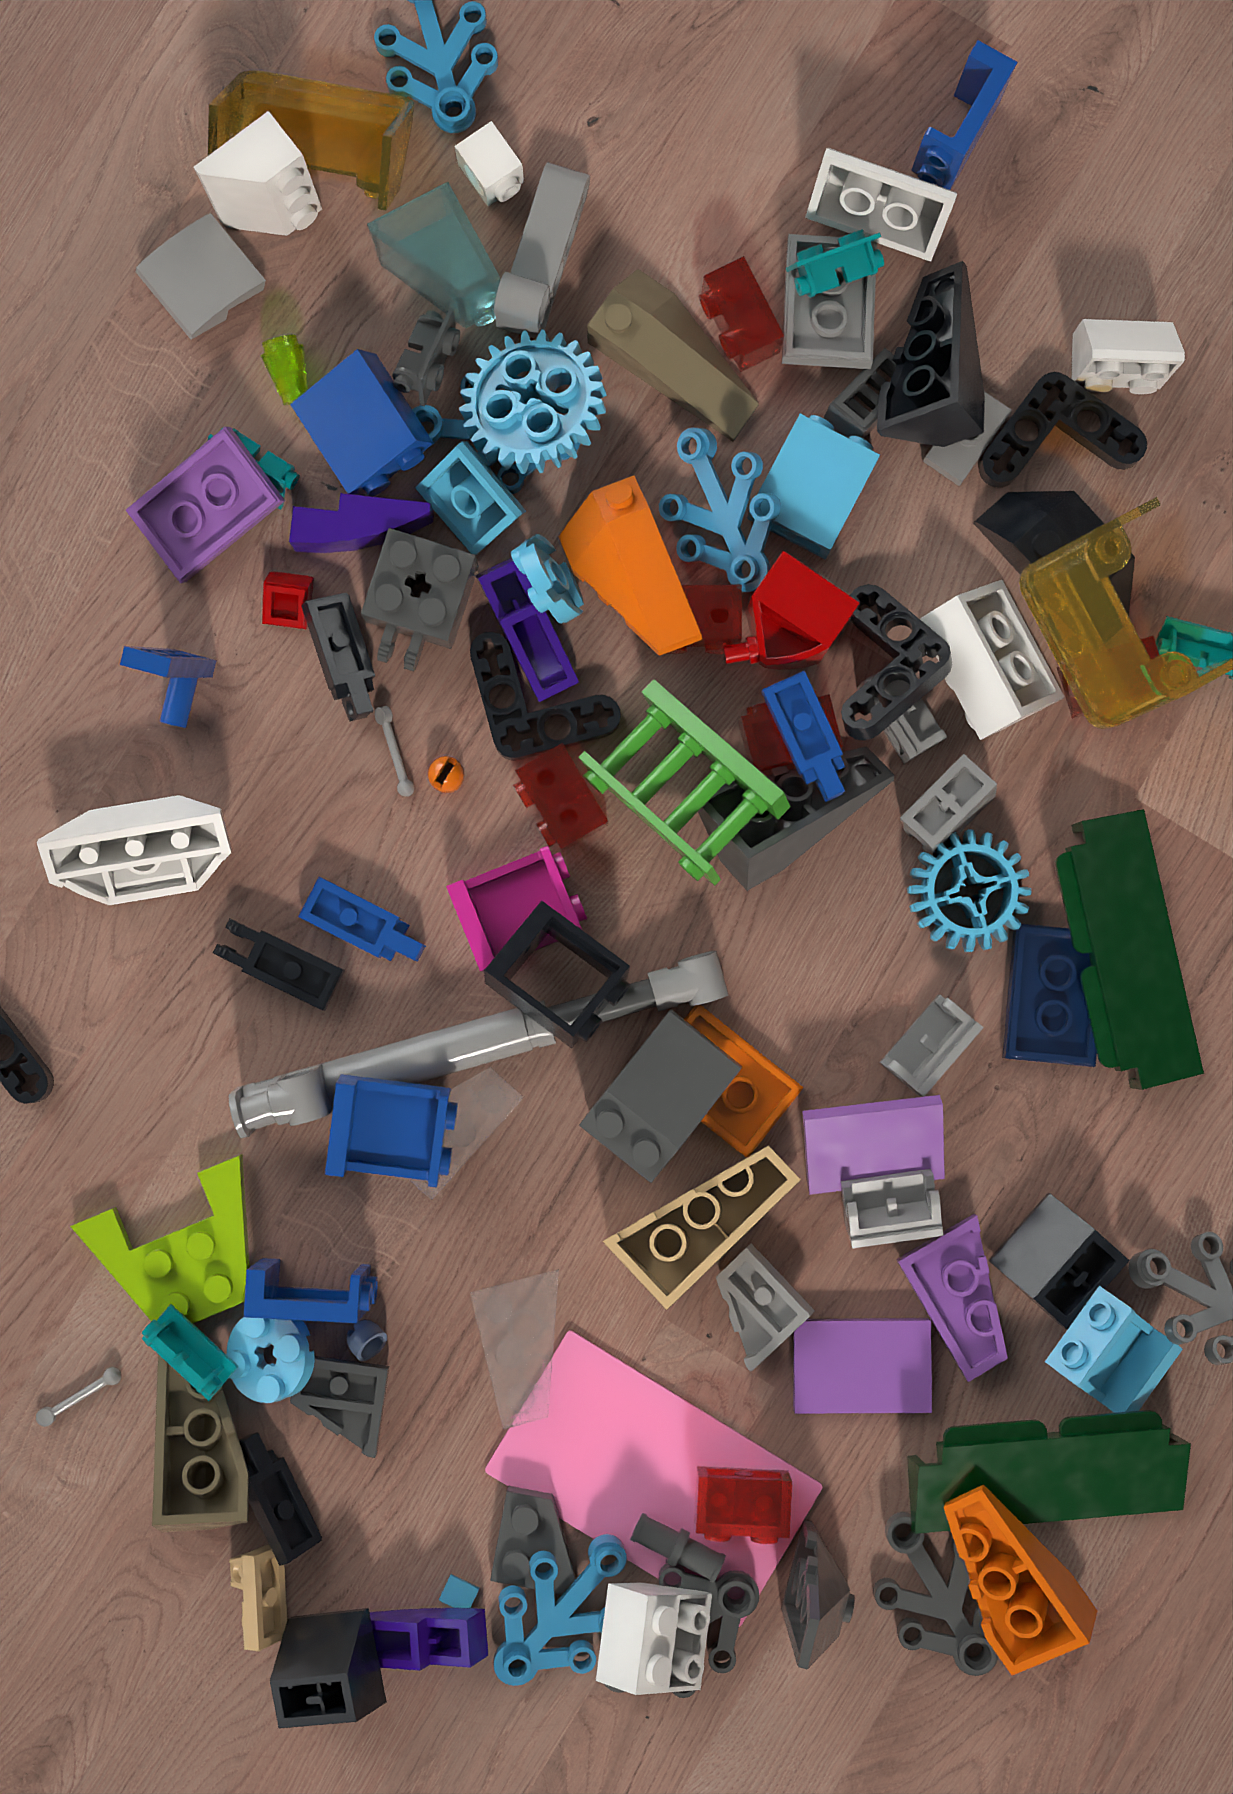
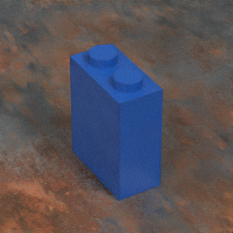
[290,349,434,497]

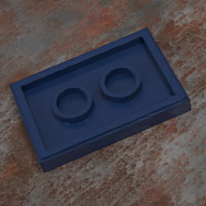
[1002,924,1097,1067]

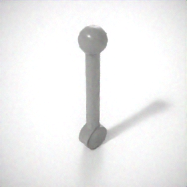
[374,706,415,797]
[36,1367,121,1427]

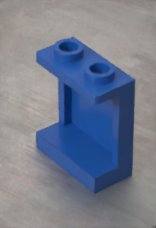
[912,40,1018,190]
[325,1074,458,1188]
[244,1258,378,1323]

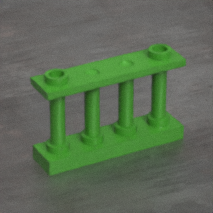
[578,679,791,886]

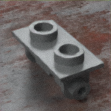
[392,308,460,406]

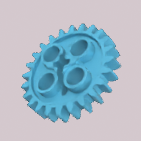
[459,329,607,474]

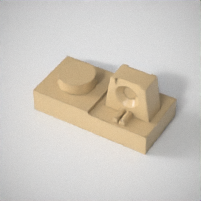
[229,1544,287,1651]

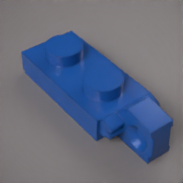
[761,671,845,802]
[298,877,426,962]

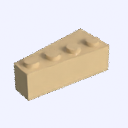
[603,1146,801,1310]

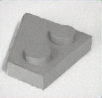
[716,1243,815,1372]

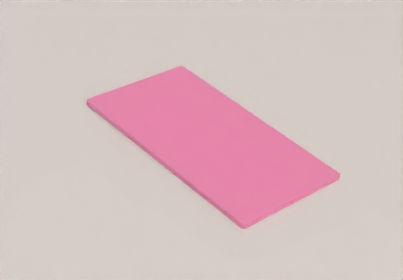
[485,1330,822,1627]

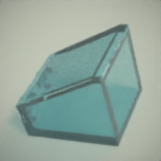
[367,182,500,329]

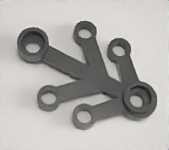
[1128,1232,1233,1365]
[873,1512,998,1676]
[604,1563,759,1698]

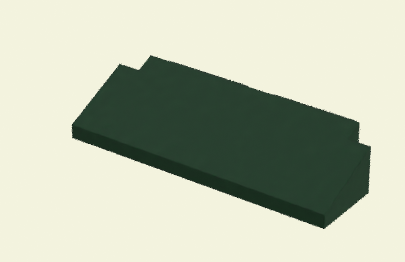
[1055,809,1204,1090]
[907,1410,1191,1534]

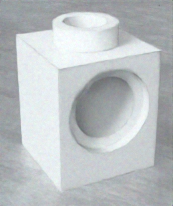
[455,121,524,206]

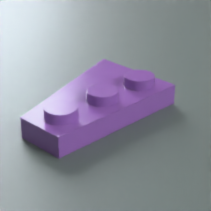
[896,1214,1008,1382]

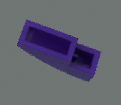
[289,493,434,553]
[475,557,579,702]
[370,1608,489,1671]

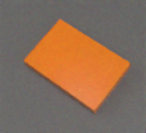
[684,1005,804,1158]

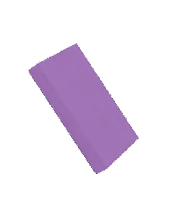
[126,427,285,583]
[802,1095,945,1195]
[793,1318,932,1414]

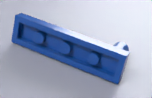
[120,646,217,728]

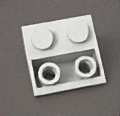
[1072,319,1185,394]
[596,1583,712,1695]

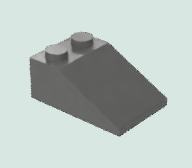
[579,1010,742,1183]

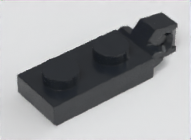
[301,592,375,722]
[239,1432,322,1566]

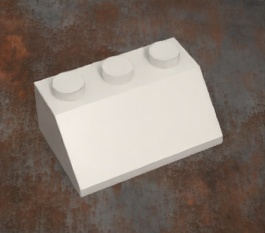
[194,111,322,236]
[805,148,957,262]
[920,580,1065,740]

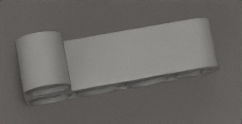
[494,162,591,339]

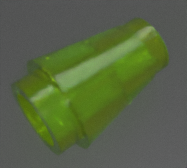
[260,334,308,405]

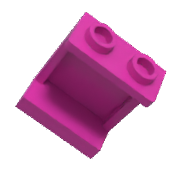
[446,846,587,972]

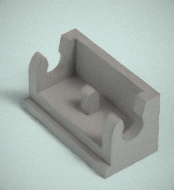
[857,672,947,764]
[900,754,997,857]
[880,995,984,1097]
[841,1169,943,1249]

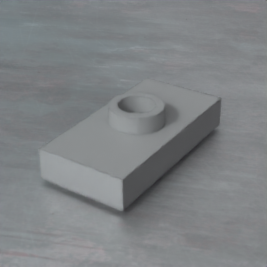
[923,391,1012,486]

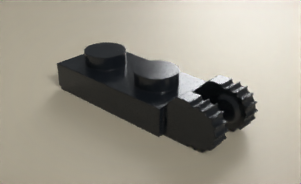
[213,918,345,1011]

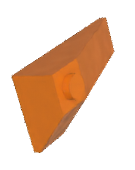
[558,475,702,656]
[943,1485,1098,1676]

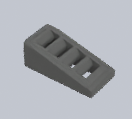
[824,348,896,439]

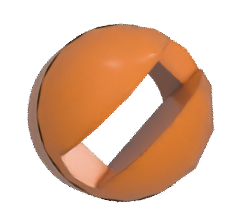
[428,756,465,793]

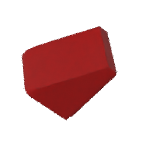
[262,571,314,629]

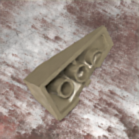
[587,269,759,442]
[152,1334,249,1532]

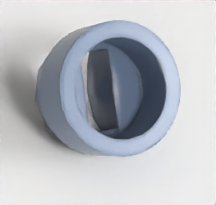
[347,1319,387,1361]

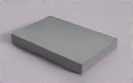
[782,234,877,369]

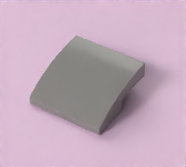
[135,213,266,340]

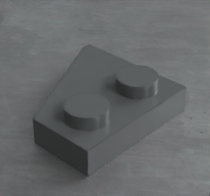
[290,1355,390,1458]
[490,1486,577,1594]

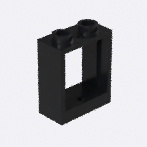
[484,901,631,1049]

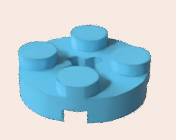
[511,534,584,624]
[226,1317,315,1403]

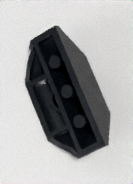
[973,491,1135,654]

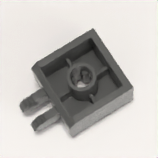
[361,528,479,672]

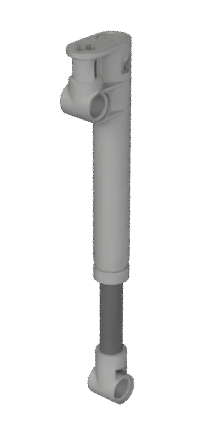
[229,951,729,1138]

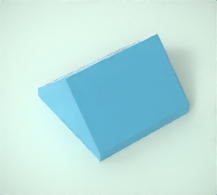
[415,442,526,555]

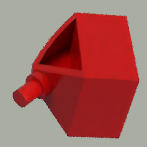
[723,551,860,670]

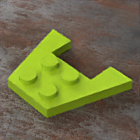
[70,1154,250,1324]

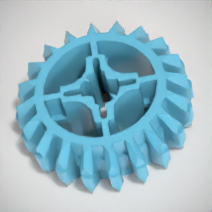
[907,829,1032,952]

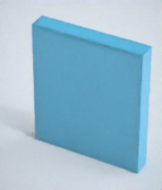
[439,1574,479,1608]

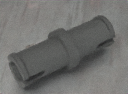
[630,1513,726,1583]

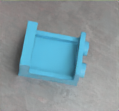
[747,413,880,560]
[1045,1286,1183,1413]

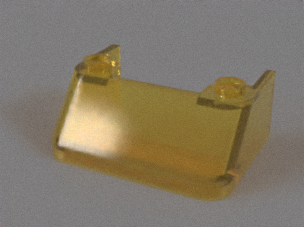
[208,70,414,211]
[1019,497,1233,729]

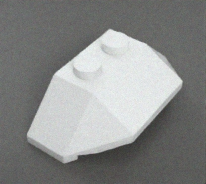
[37,795,232,905]

